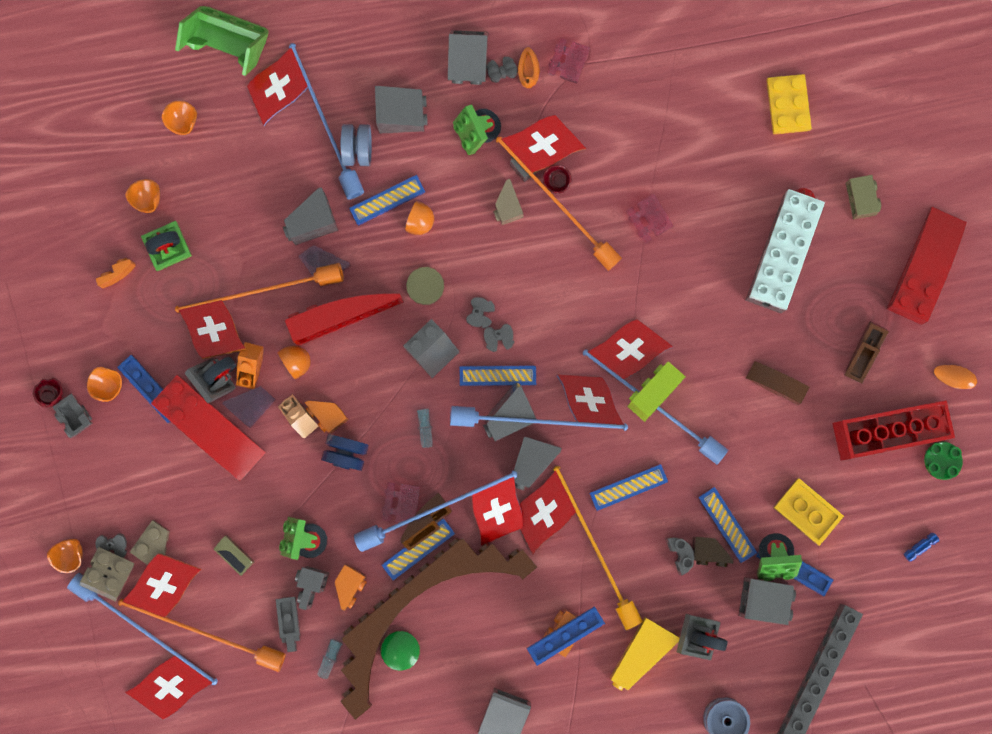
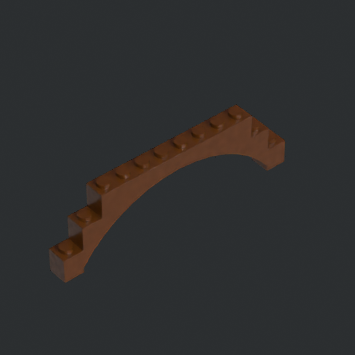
[340,538,537,720]

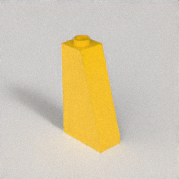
[610,617,680,691]

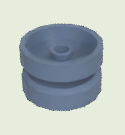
[340,124,372,166]
[703,697,750,734]

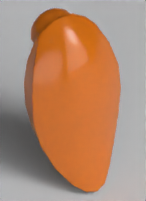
[518,47,540,88]
[933,365,977,389]

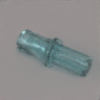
[417,409,433,448]
[317,639,342,679]

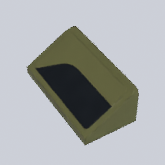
[213,535,255,576]

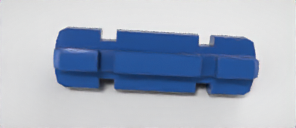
[904,533,939,562]

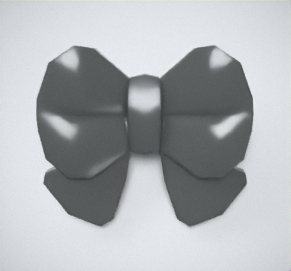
[486,57,517,83]
[466,297,495,329]
[484,324,514,352]
[95,533,127,558]

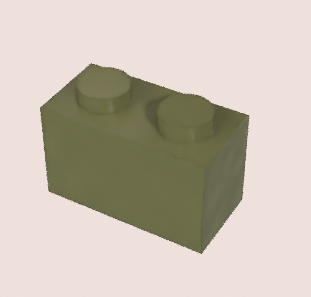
[845,175,881,220]

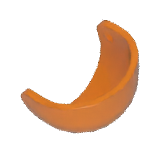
[162,101,197,135]
[125,179,160,213]
[405,201,434,235]
[278,346,311,379]
[87,367,122,402]
[47,539,83,573]

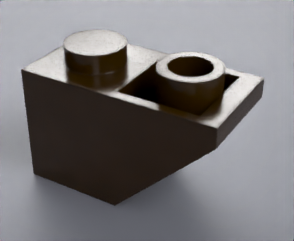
[692,537,733,567]

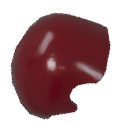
[542,165,572,194]
[33,377,63,407]

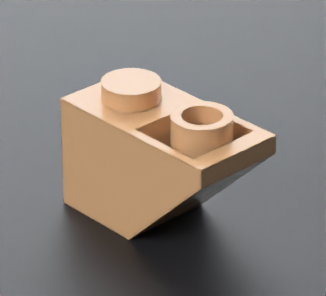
[278,394,319,438]

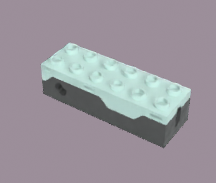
[745,188,825,313]

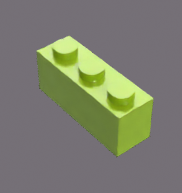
[627,361,685,422]

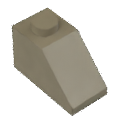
[493,179,523,225]

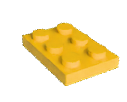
[766,74,812,134]
[773,478,844,546]

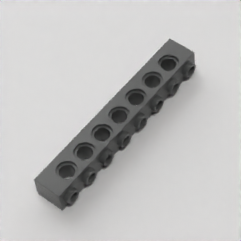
[777,604,863,734]

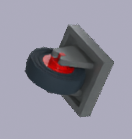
[185,357,236,403]
[676,614,728,660]

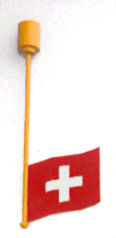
[519,466,643,630]

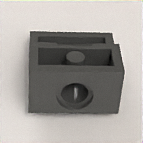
[295,566,329,610]

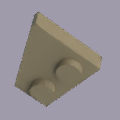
[130,520,170,565]

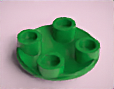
[924,442,963,480]
[381,631,420,671]

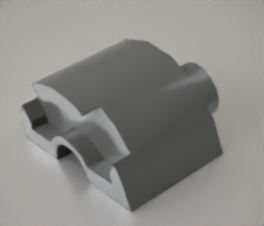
[53,393,93,438]
[665,537,694,576]

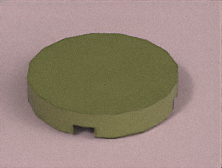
[406,267,444,305]

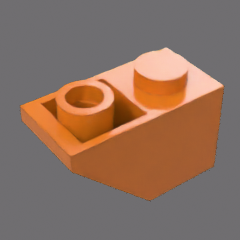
[236,342,264,390]
[305,400,349,434]
[335,564,367,611]

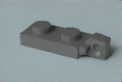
[276,596,300,652]

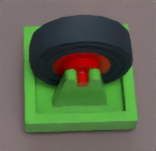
[453,105,501,156]
[141,221,192,271]
[279,517,327,560]
[757,533,802,581]

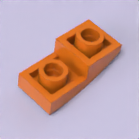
[96,258,136,288]

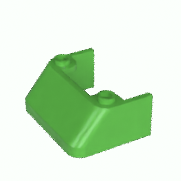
[175,6,269,76]

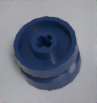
[321,434,369,471]

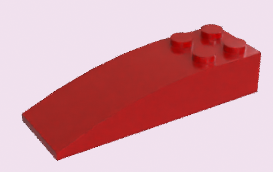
[887,207,967,325]
[285,294,404,346]
[151,375,266,481]
[832,400,955,461]

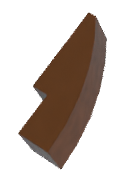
[844,321,889,384]
[746,361,810,405]
[400,493,453,551]

